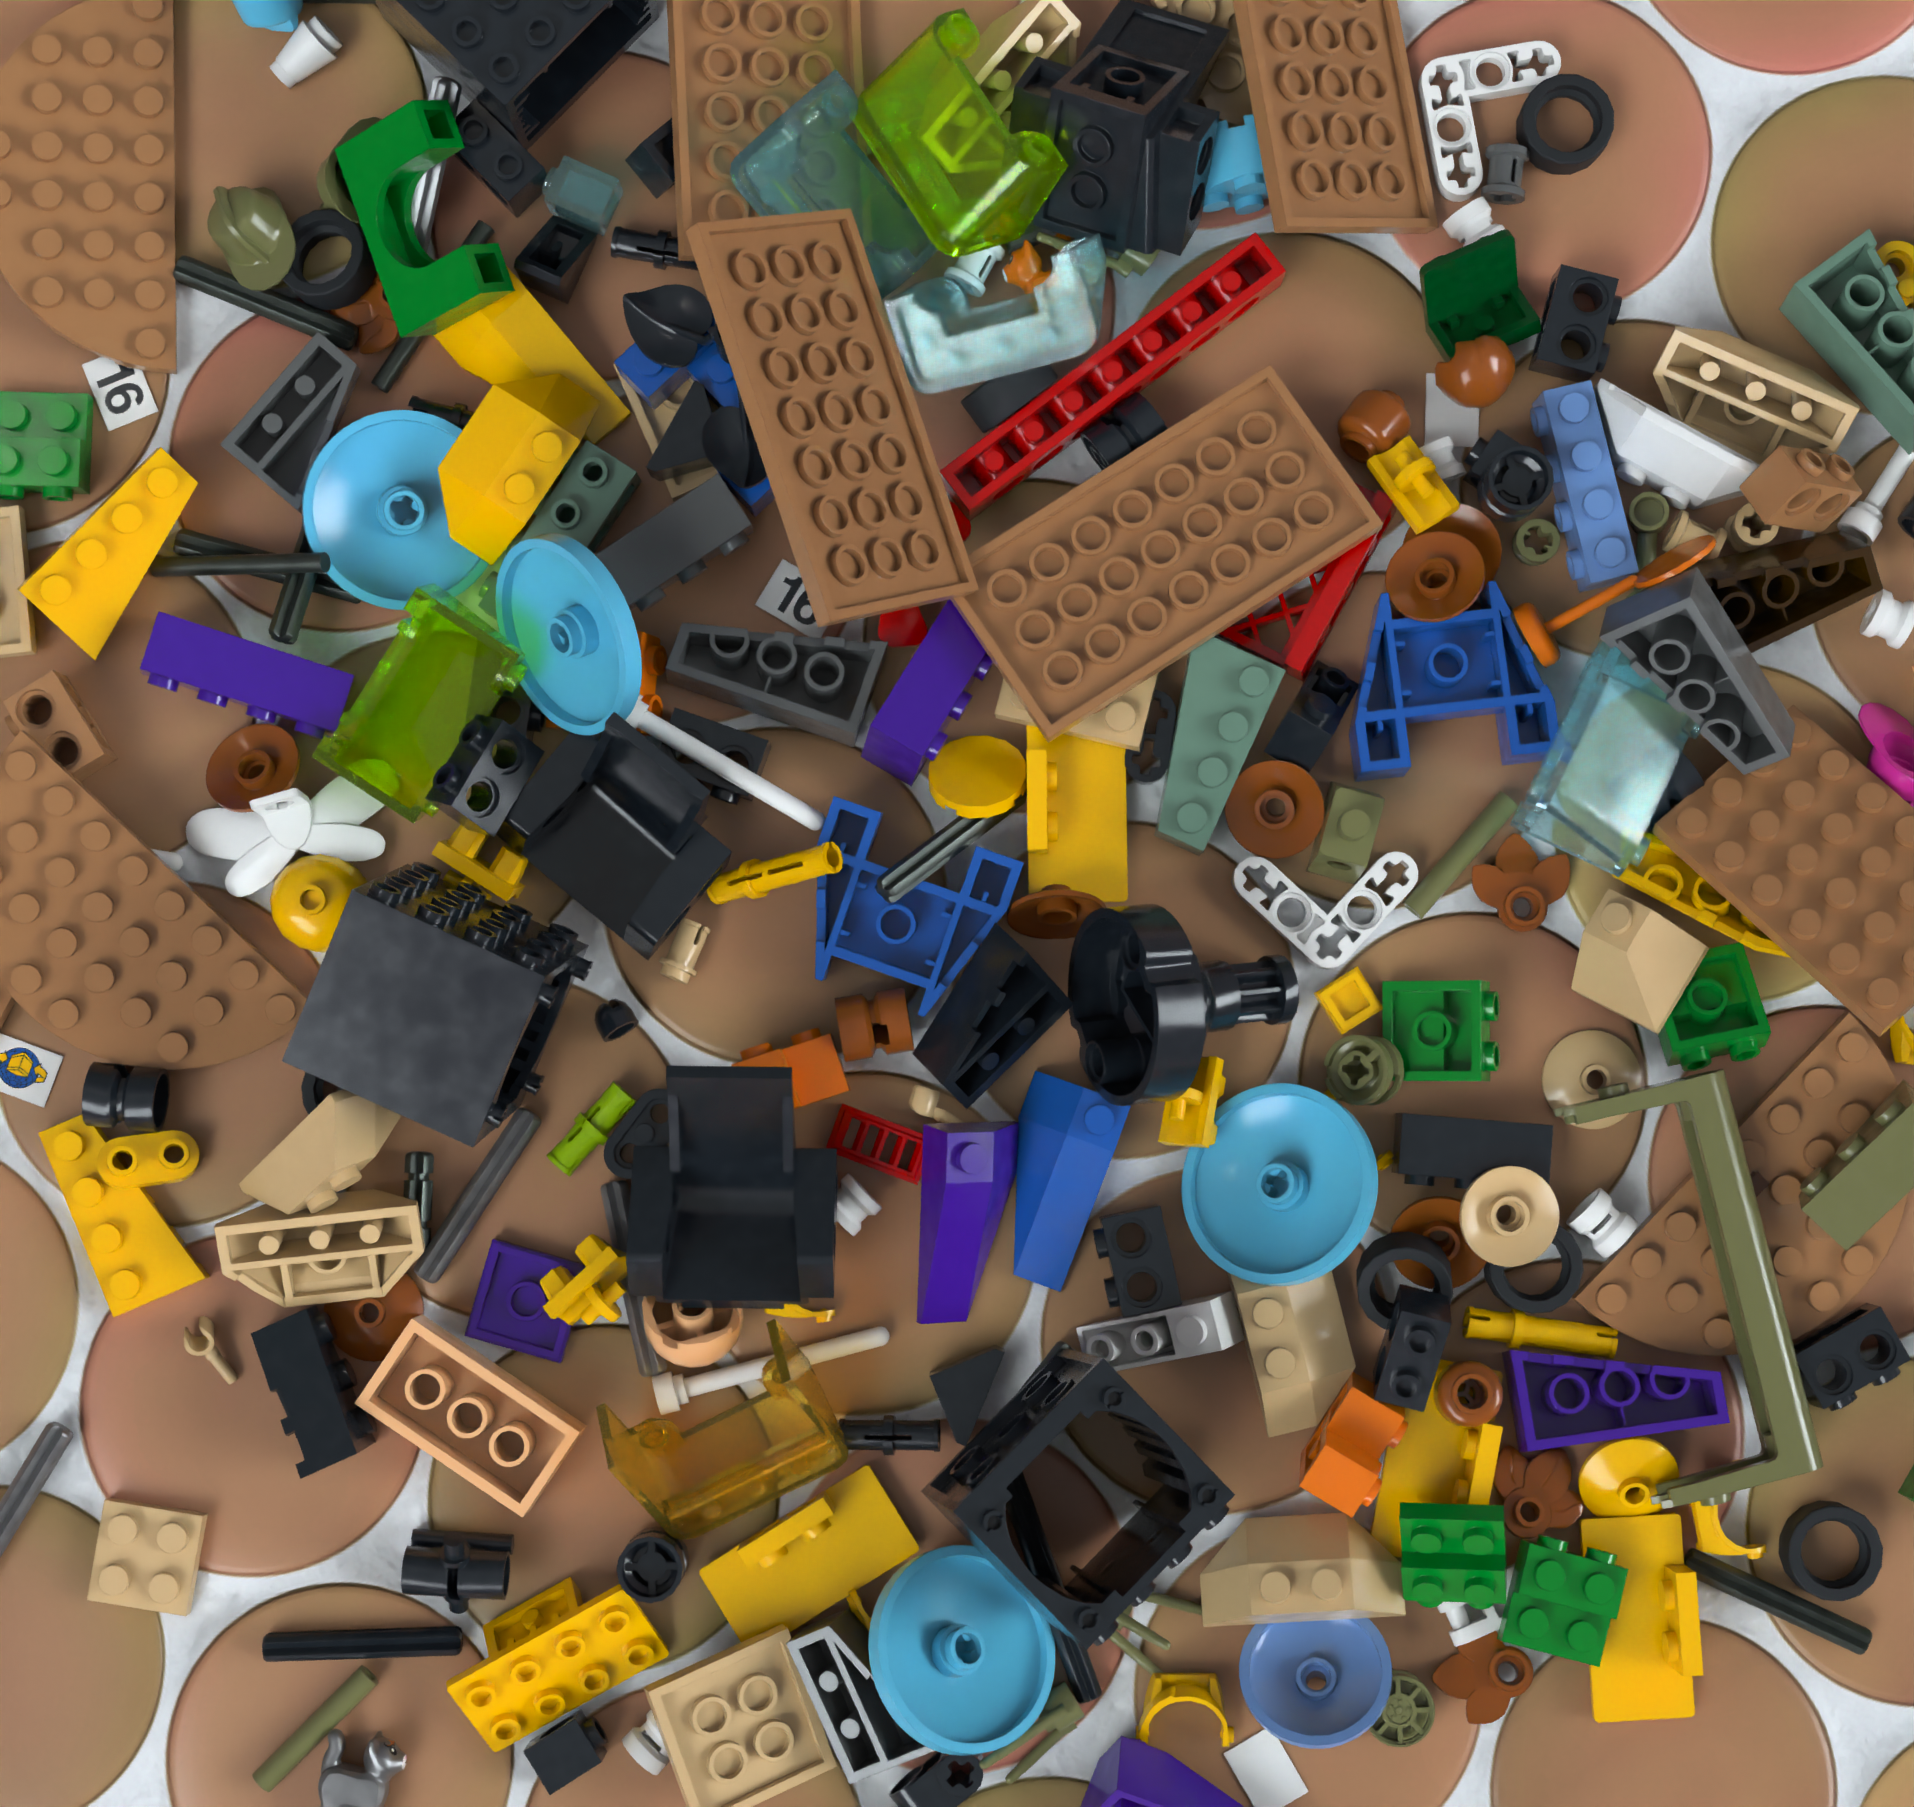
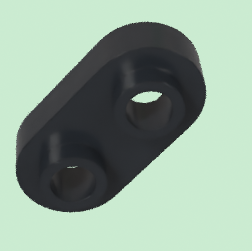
[604,1089,669,1179]

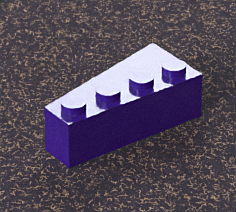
[861,599,994,787]
[140,611,355,739]
[1502,1350,1730,1453]

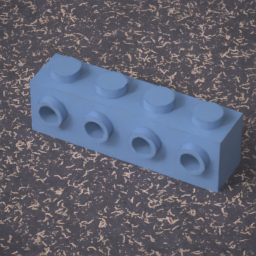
[1530,380,1639,593]

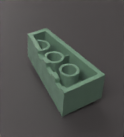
[1779,229,1914,455]
[1154,637,1286,856]

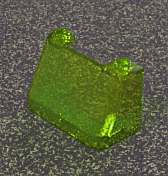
[851,8,1068,257]
[311,583,528,824]

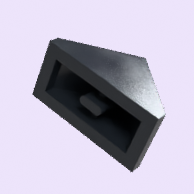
[514,215,598,304]
[646,381,713,481]
[930,1345,1005,1446]

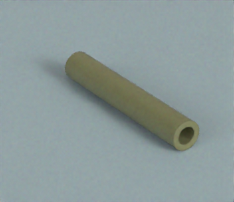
[1403,791,1518,919]
[252,1665,379,1792]

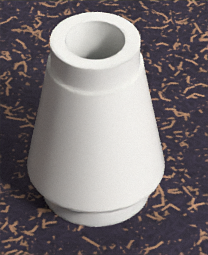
[269,15,343,89]

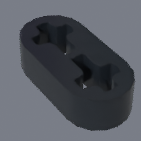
[1124,690,1176,785]

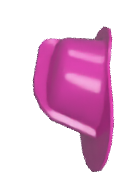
[1858,702,1914,807]

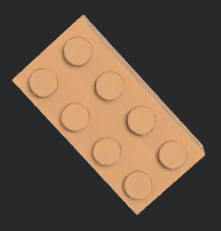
[354,1314,587,1518]

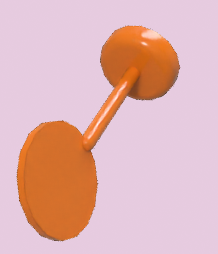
[1512,535,1716,668]

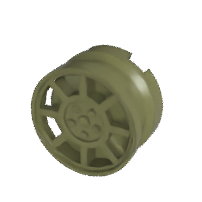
[1324,1035,1404,1105]
[1369,1668,1435,1747]

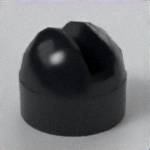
[594,999,639,1042]

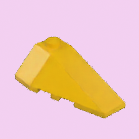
[433,266,632,445]
[1612,828,1791,958]

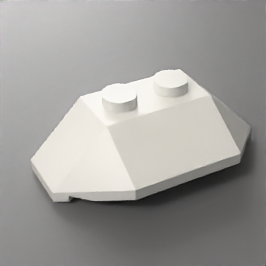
[1593,378,1760,510]

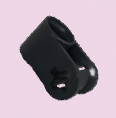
[889,1752,983,1807]

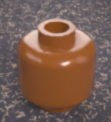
[1337,389,1411,464]
[1433,1361,1503,1427]

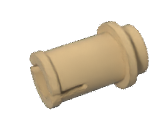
[659,918,711,984]

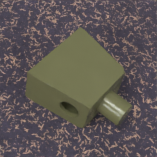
[1306,781,1385,885]

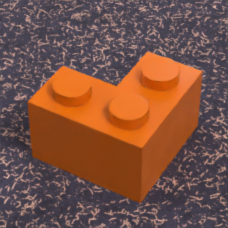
[731,1027,851,1109]
[1299,1372,1408,1518]

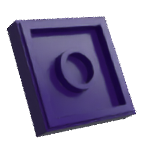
[464,1239,586,1363]

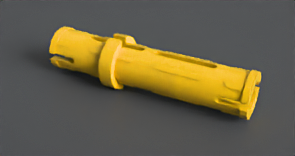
[707,842,843,905]
[1462,1306,1618,1359]

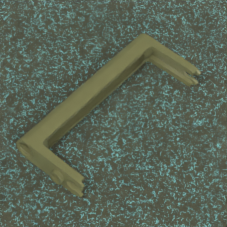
[1553,1069,1824,1509]

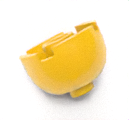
[270,854,368,953]

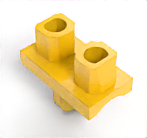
[1367,435,1460,535]
[431,825,528,902]
[1158,1056,1226,1148]
[540,1234,627,1326]

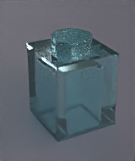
[542,155,623,236]

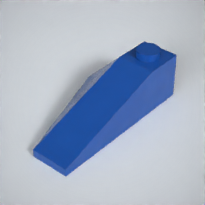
[1013,1070,1131,1292]

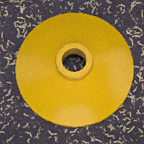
[1578,1436,1679,1517]

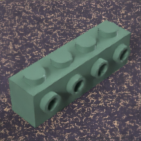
[478,440,642,620]

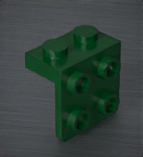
[1419,229,1541,362]

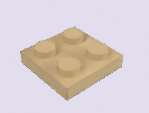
[87,1497,208,1616]

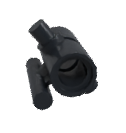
[401,1529,514,1614]

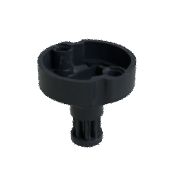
[1068,904,1299,1106]

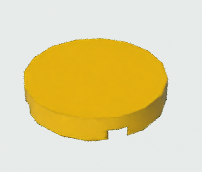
[928,735,1027,818]

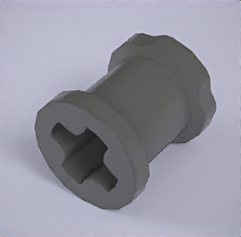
[1481,143,1530,205]

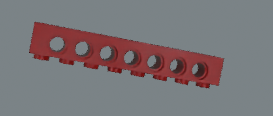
[939,232,1286,521]

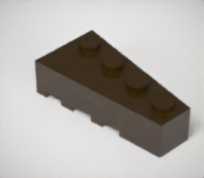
[1656,530,1883,653]

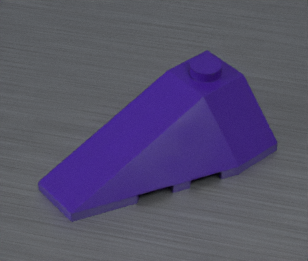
[917,1121,1019,1324]
[1080,1736,1244,1807]

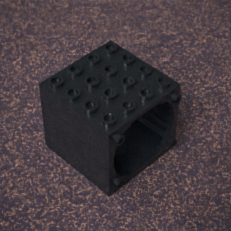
[375,0,659,150]
[282,862,593,1147]
[921,1348,1235,1650]

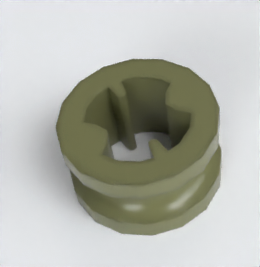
[1512,519,1560,566]

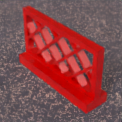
[1217,482,1396,682]

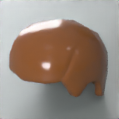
[1435,335,1515,409]

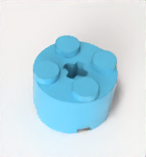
[1203,114,1268,215]

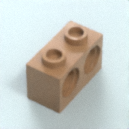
[1739,445,1863,533]
[2,670,118,782]

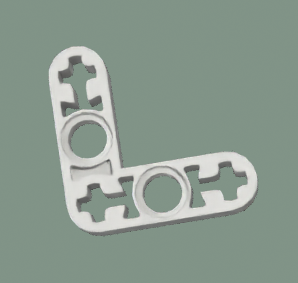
[1418,41,1561,202]
[1231,851,1418,969]

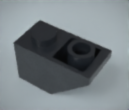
[1264,660,1359,773]

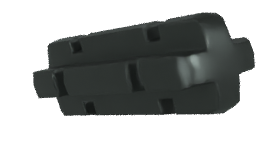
[403,1151,434,1249]

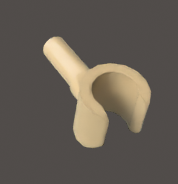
[909,1085,965,1123]
[184,1316,239,1385]

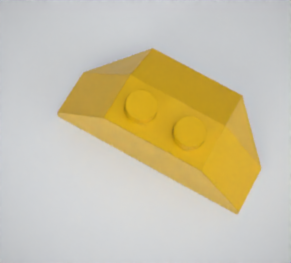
[437,373,601,566]

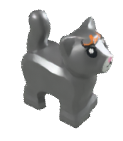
[318,1729,407,1807]

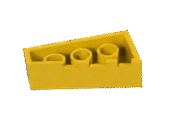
[17,447,198,660]

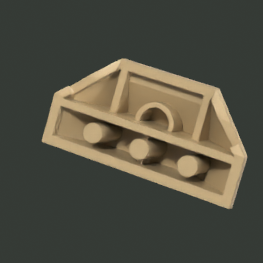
[919,0,1081,172]
[1653,326,1860,465]
[239,1089,400,1215]
[214,1189,425,1308]
[1227,1270,1356,1438]
[1200,1512,1406,1627]

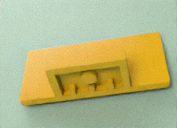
[1026,725,1128,903]
[1370,1359,1503,1558]
[699,1465,919,1642]
[1579,1513,1703,1723]
[446,1577,669,1752]

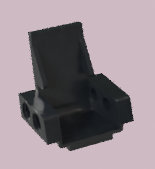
[1000,0,1230,256]
[496,712,732,960]
[626,1066,838,1309]

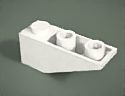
[1076,1291,1245,1371]

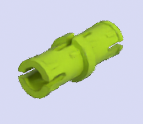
[546,1081,637,1177]

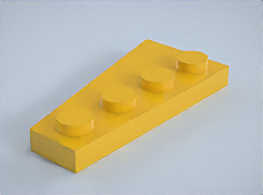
[38,1115,210,1317]

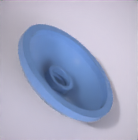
[1239,1618,1392,1749]

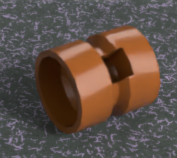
[835,986,914,1062]

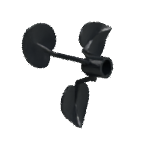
[623,284,768,489]

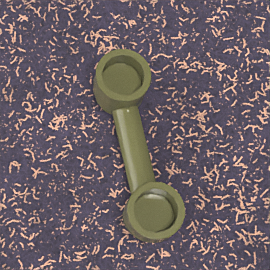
[1625,492,1669,599]

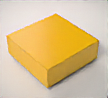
[1314,967,1382,1035]

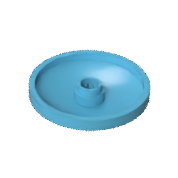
[302,410,489,610]
[495,533,642,735]
[1181,1083,1378,1286]
[868,1545,1055,1756]

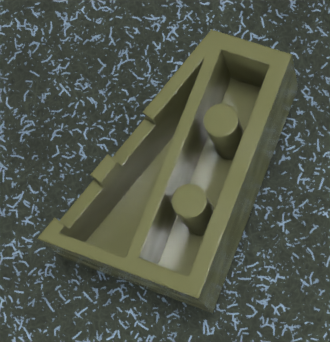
[1799,1079,1914,1251]

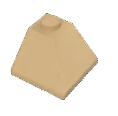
[1571,888,1709,1034]

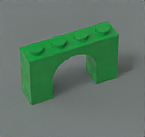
[334,100,515,338]

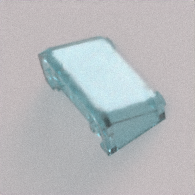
[730,69,965,300]
[884,233,1107,394]
[1510,639,1700,877]

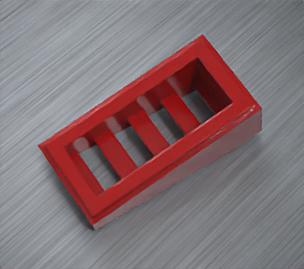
[826,1103,923,1185]

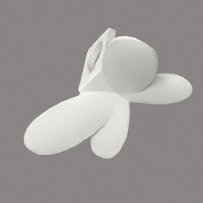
[186,762,398,897]

